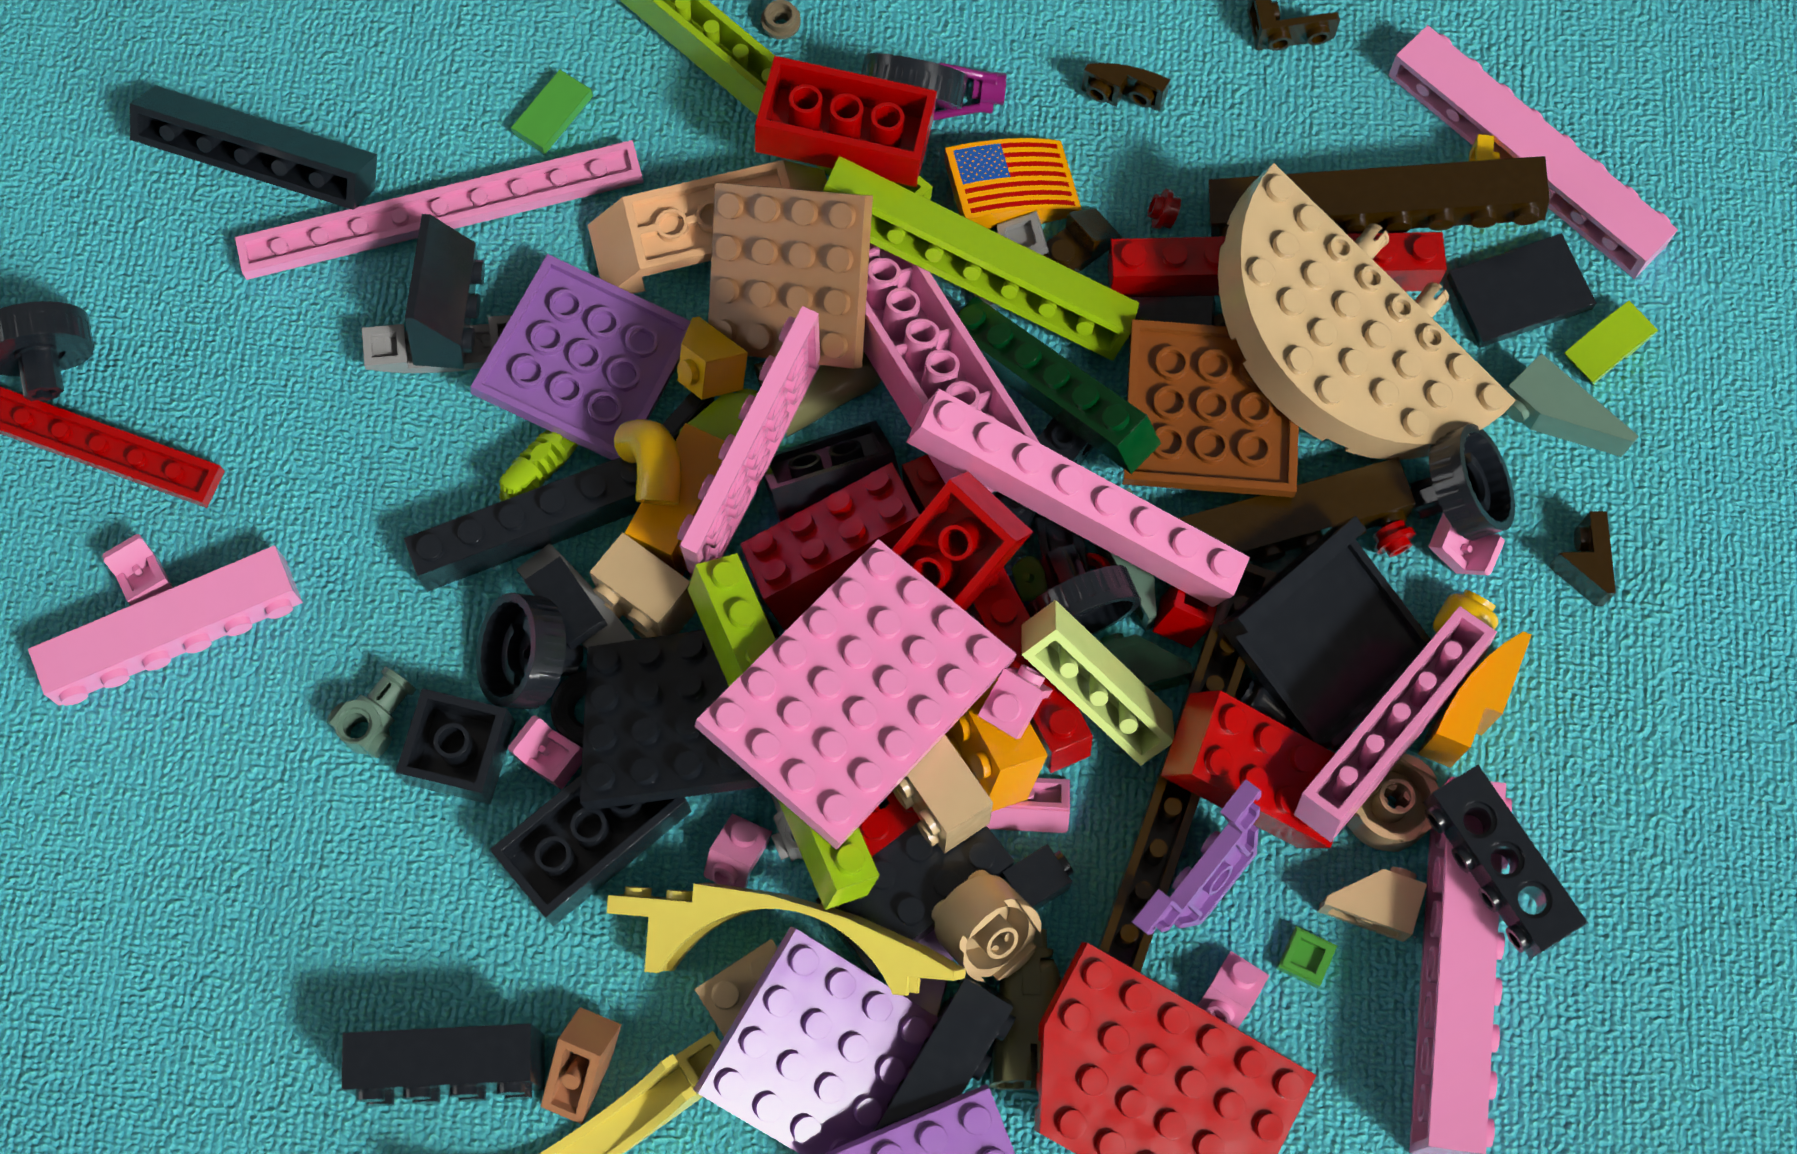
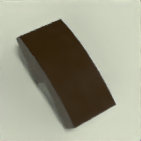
[1081,63,1171,112]

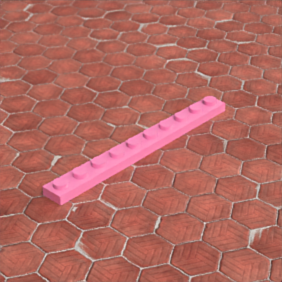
[235,140,644,280]

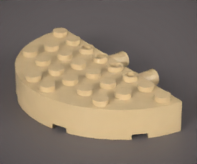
[1218,163,1516,460]

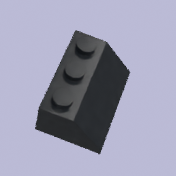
[405,214,485,369]
[763,420,902,523]

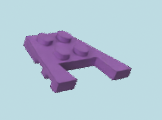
[1133,779,1262,935]

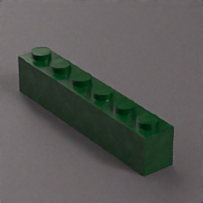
[957,296,1161,474]

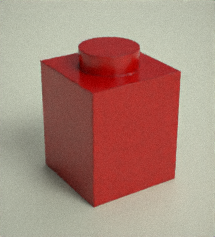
[1153,585,1218,648]

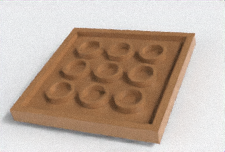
[708,183,873,369]

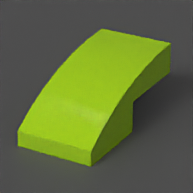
[1564,301,1658,385]

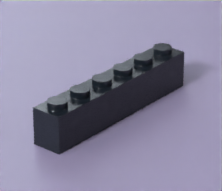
[130,85,377,210]
[404,457,641,592]

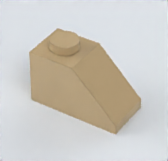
[1317,867,1427,942]

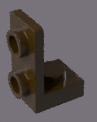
[1247,0,1340,51]

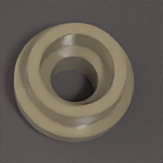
[761,0,801,39]

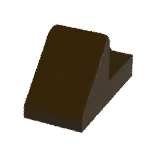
[1043,208,1122,273]
[1550,511,1616,606]

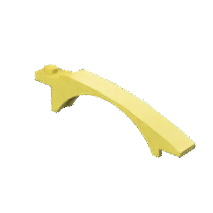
[607,883,966,996]
[539,1031,721,1154]

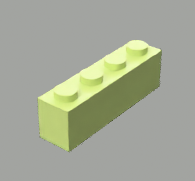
[1022,600,1175,766]

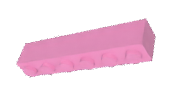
[28,545,303,706]
[1294,606,1497,842]

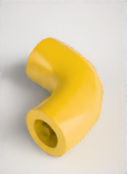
[614,419,681,505]

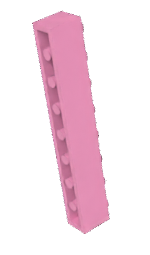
[1388,25,1678,279]
[906,389,1250,607]

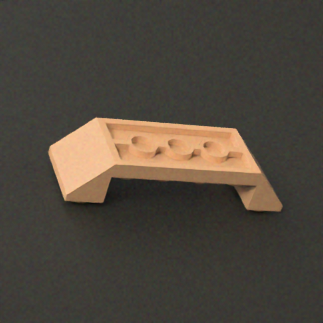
[588,160,827,294]

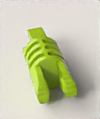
[499,430,579,502]

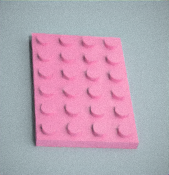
[677,306,820,578]
[695,539,1017,850]

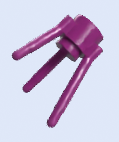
[928,61,1007,121]

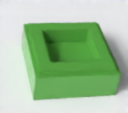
[1276,926,1337,988]

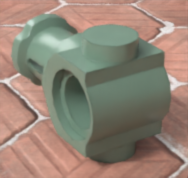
[327,666,416,758]

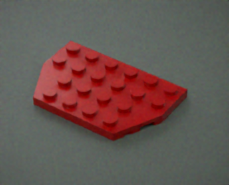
[1034,942,1317,1154]

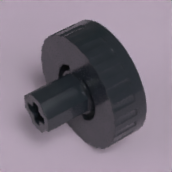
[861,53,968,110]
[0,301,94,401]
[1411,424,1515,541]
[1025,544,1142,635]
[476,593,583,709]

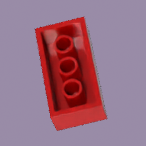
[755,56,937,187]
[740,462,920,631]
[891,471,1033,611]
[1161,690,1335,848]

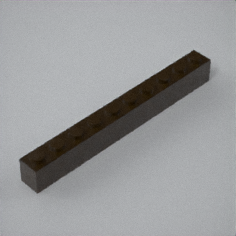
[1097,563,1276,973]

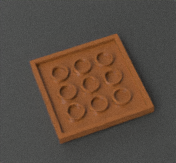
[1122,319,1299,497]

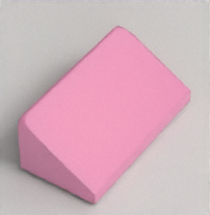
[987,778,1070,833]

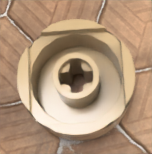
[1346,754,1439,852]
[931,870,1042,982]

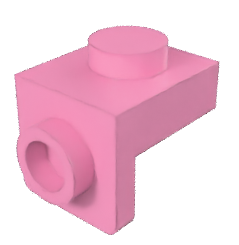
[1428,513,1505,576]
[102,534,173,605]
[978,664,1052,739]
[508,715,583,790]
[703,813,772,888]
[1197,951,1270,1029]

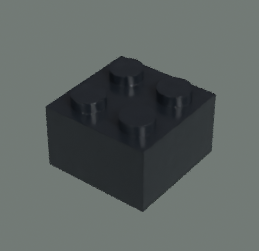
[396,688,515,805]

